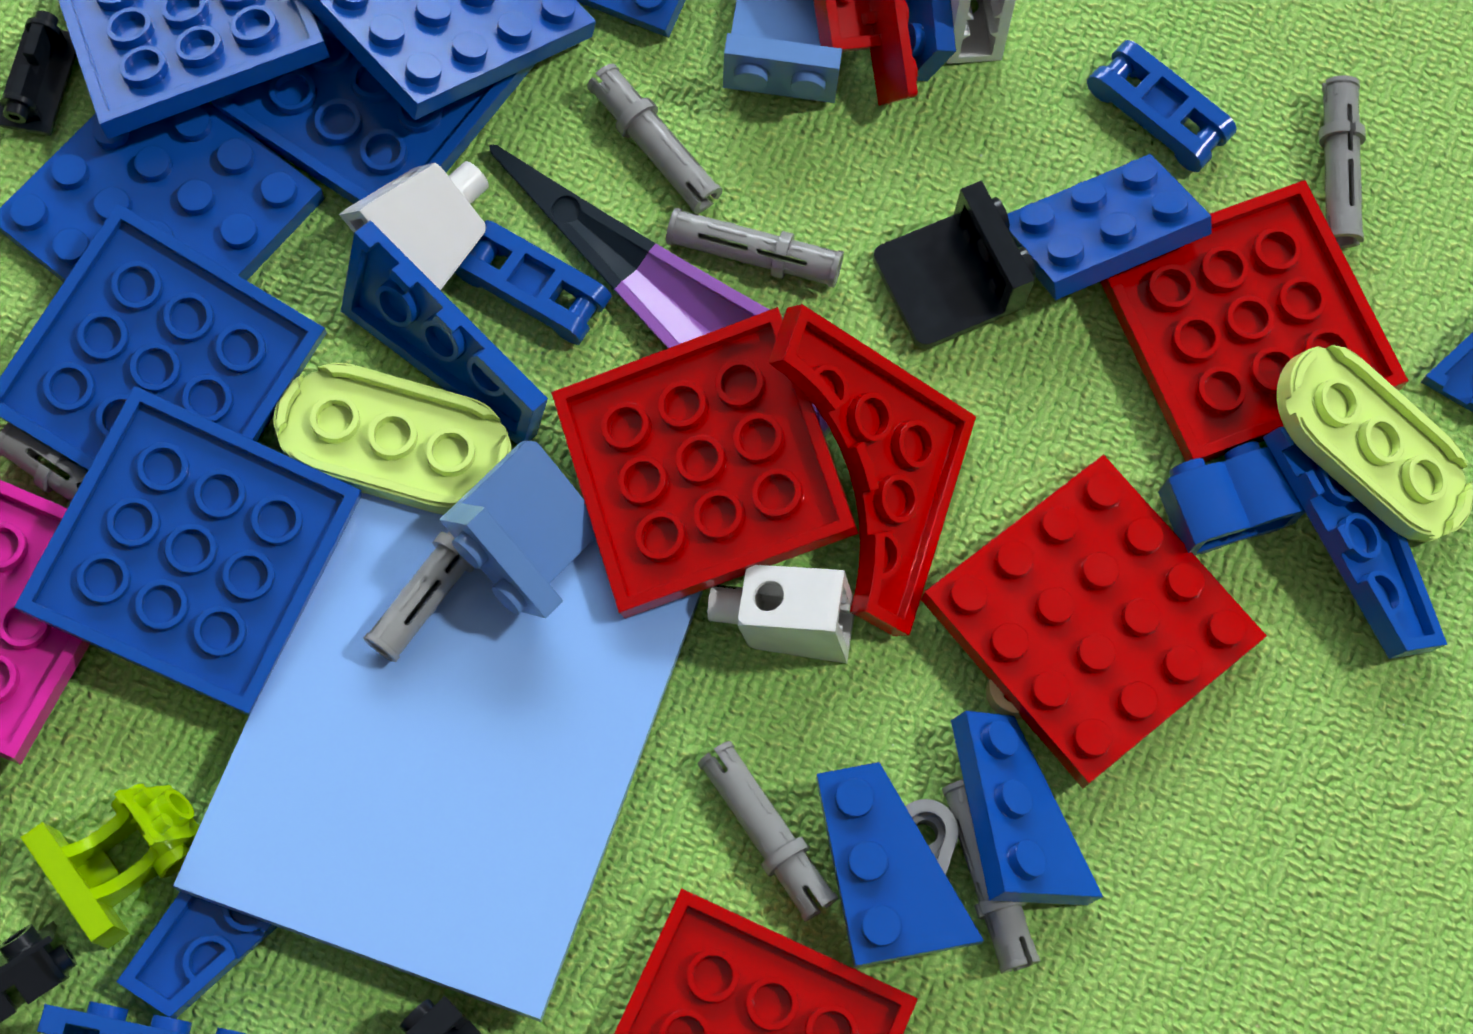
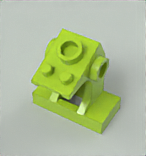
[20,783,199,949]

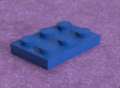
[1008,154,1212,300]

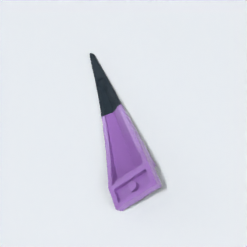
[489,144,831,437]

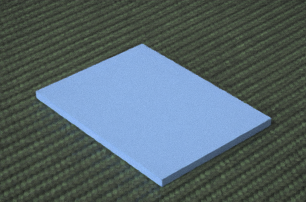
[173,493,703,1022]

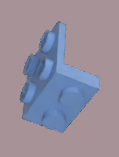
[723,0,842,103]
[439,441,596,618]

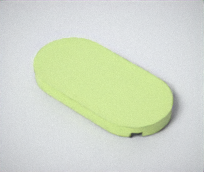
[1277,345,1473,542]
[274,363,512,515]

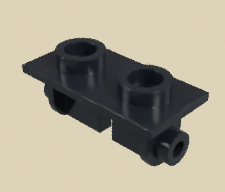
[0,11,77,136]
[0,921,77,1023]

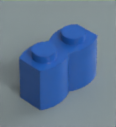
[1158,441,1305,555]

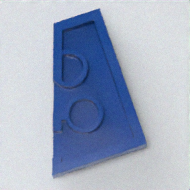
[951,711,1103,905]
[816,762,984,968]

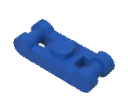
[1087,40,1237,172]
[455,220,612,345]

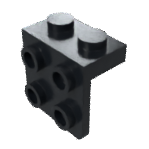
[873,180,1036,349]

